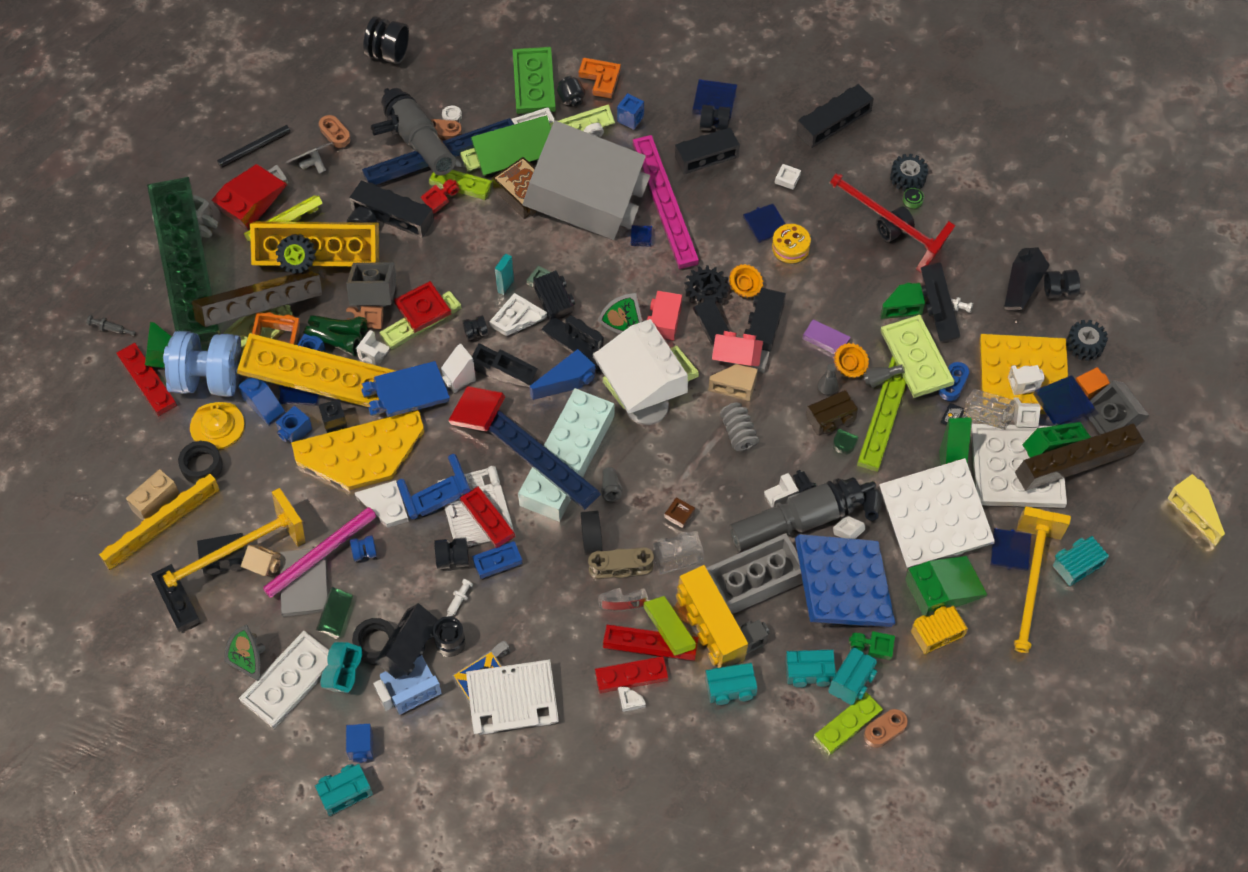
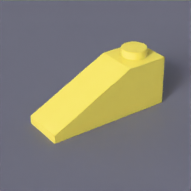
[1168,474,1225,546]

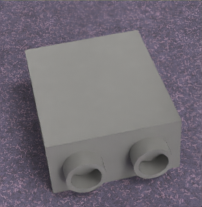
[522,120,650,240]

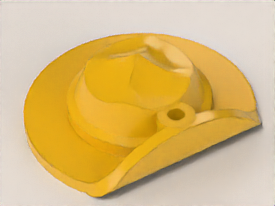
[190,402,245,450]

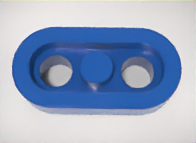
[939,362,969,401]

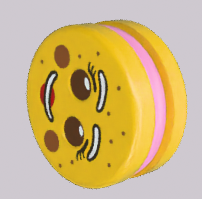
[772,224,811,264]

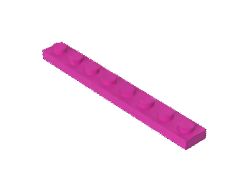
[633,135,699,269]

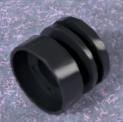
[363,17,409,64]

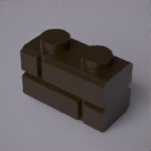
[806,390,858,435]

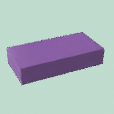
[803,319,851,354]

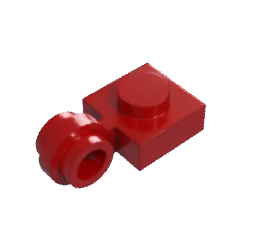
[420,179,460,214]

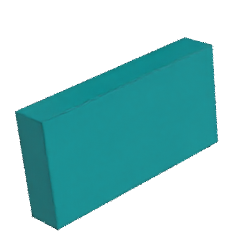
[495,254,514,295]

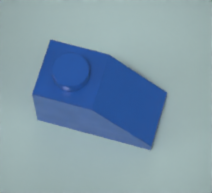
[238,377,286,426]

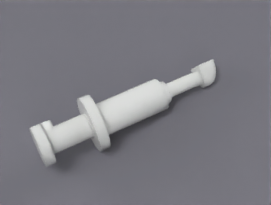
[923,296,973,313]
[447,579,473,616]

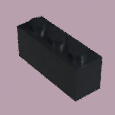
[675,127,740,175]
[744,288,786,354]
[375,603,438,679]

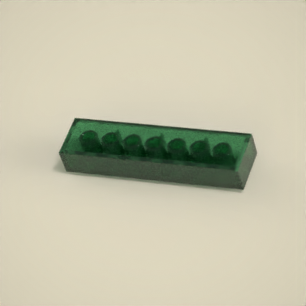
[147,177,221,343]

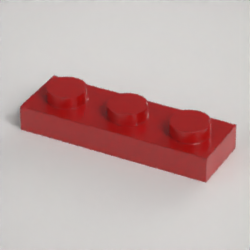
[460,486,515,549]
[595,656,668,694]

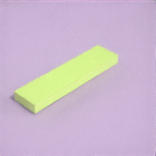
[379,291,462,350]

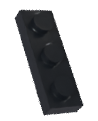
[151,564,200,632]

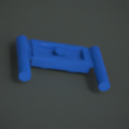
[396,454,471,519]

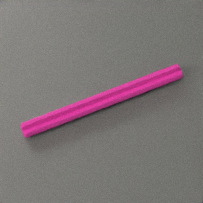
[263,507,376,598]

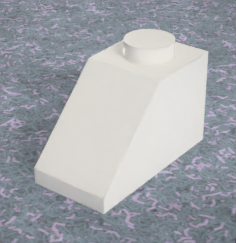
[441,344,476,394]

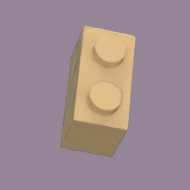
[126,469,180,520]

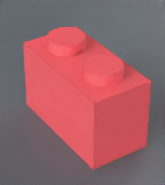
[647,291,682,341]
[712,331,763,366]

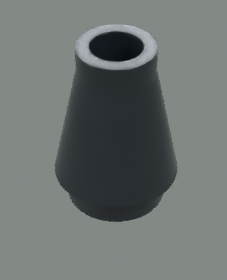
[862,488,883,521]

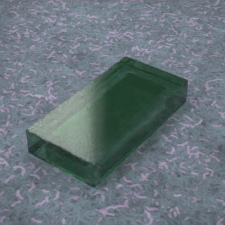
[316,587,353,639]

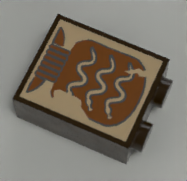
[492,157,537,219]

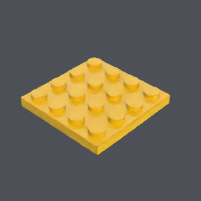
[979,334,1070,416]

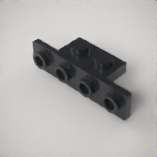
[921,263,961,343]
[542,315,604,374]

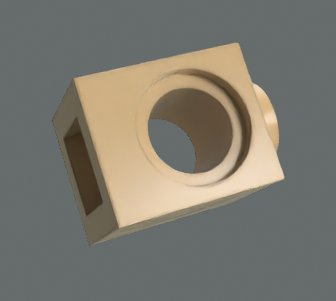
[241,545,281,576]

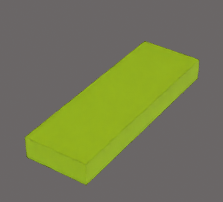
[429,170,493,200]
[644,596,696,656]

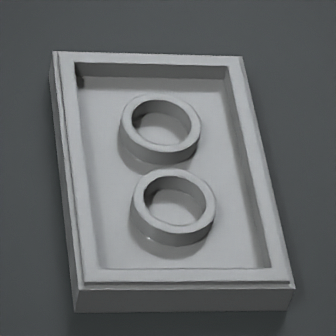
[280,548,329,617]

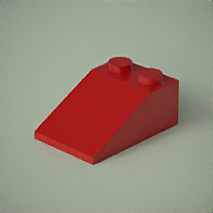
[211,164,287,231]

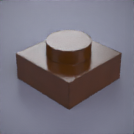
[664,497,695,528]

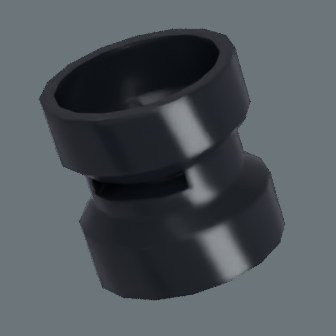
[462,315,488,341]

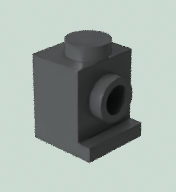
[740,620,770,654]

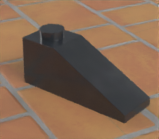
[1004,247,1050,310]

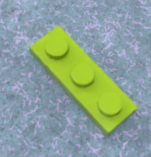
[814,692,883,755]

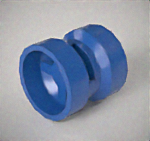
[350,535,377,562]

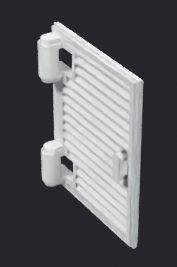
[438,466,514,547]
[466,660,559,735]

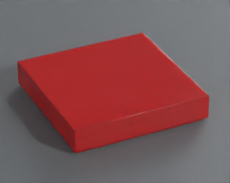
[394,281,451,333]
[448,386,505,432]

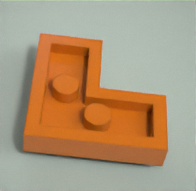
[579,58,621,99]

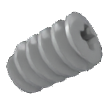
[720,402,759,451]

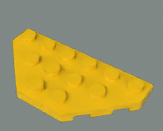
[291,410,424,491]

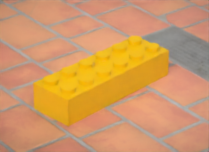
[250,221,379,266]

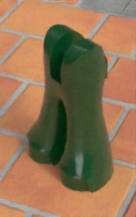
[302,315,367,356]

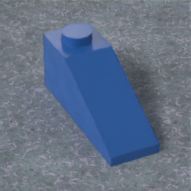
[529,349,595,400]

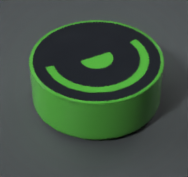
[903,188,924,209]

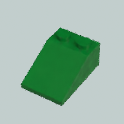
[905,556,987,617]

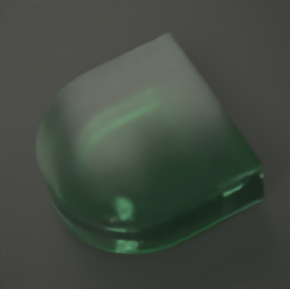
[833,429,859,455]

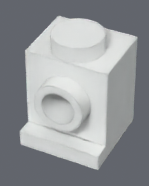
[1008,365,1044,395]

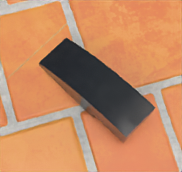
[472,343,538,387]

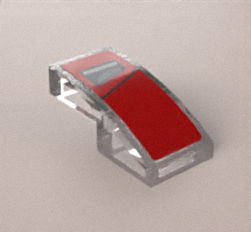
[598,588,648,611]

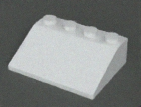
[593,319,688,414]

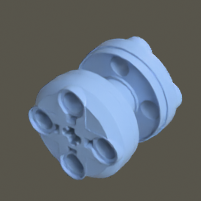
[163,331,243,397]

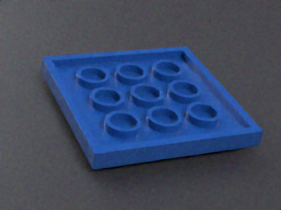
[795,534,895,627]

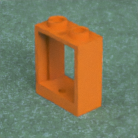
[252,312,300,345]

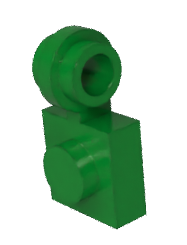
[848,631,895,660]

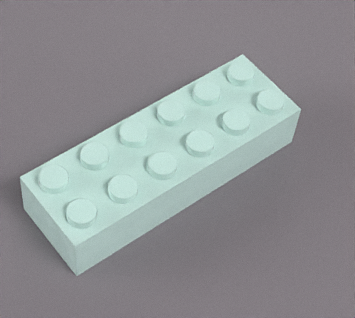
[518,388,615,522]

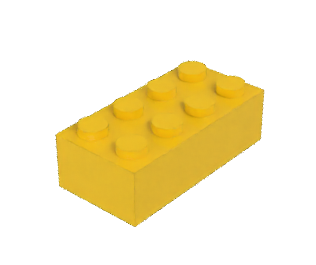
[676,565,748,668]

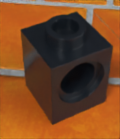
[318,399,348,433]

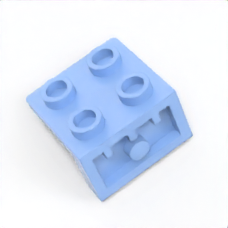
[380,655,442,715]

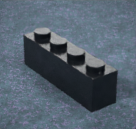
[797,84,874,148]
[349,180,434,238]

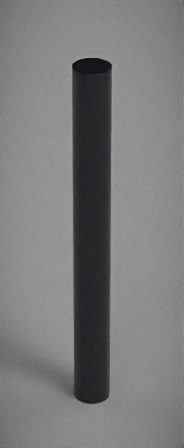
[217,125,290,167]

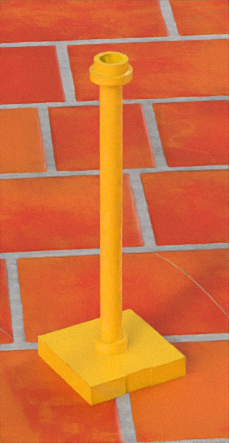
[162,488,306,588]
[1014,506,1071,653]

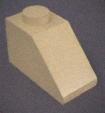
[708,364,758,401]

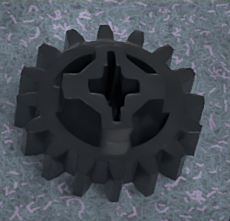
[684,265,729,305]

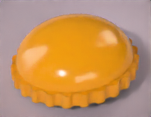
[729,264,763,298]
[833,343,869,378]

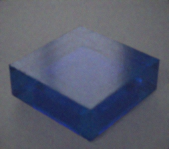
[631,225,652,247]

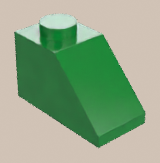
[880,283,925,319]
[145,322,172,368]

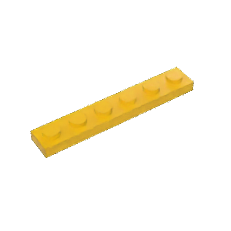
[99,474,220,570]

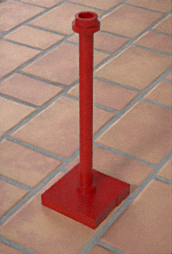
[830,173,956,273]

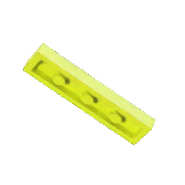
[244,195,323,241]

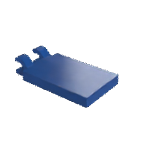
[361,361,450,417]

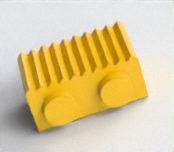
[911,606,968,654]

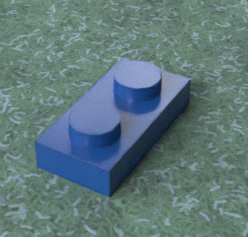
[472,541,523,579]

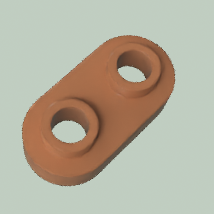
[319,115,351,148]
[430,119,462,140]
[864,709,908,748]

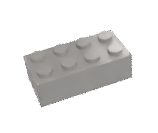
[706,533,803,614]

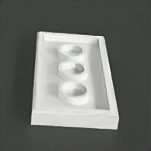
[239,631,329,729]

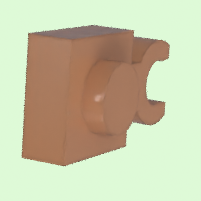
[346,305,383,329]

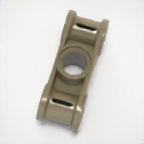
[588,547,654,579]

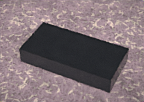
[693,298,730,345]

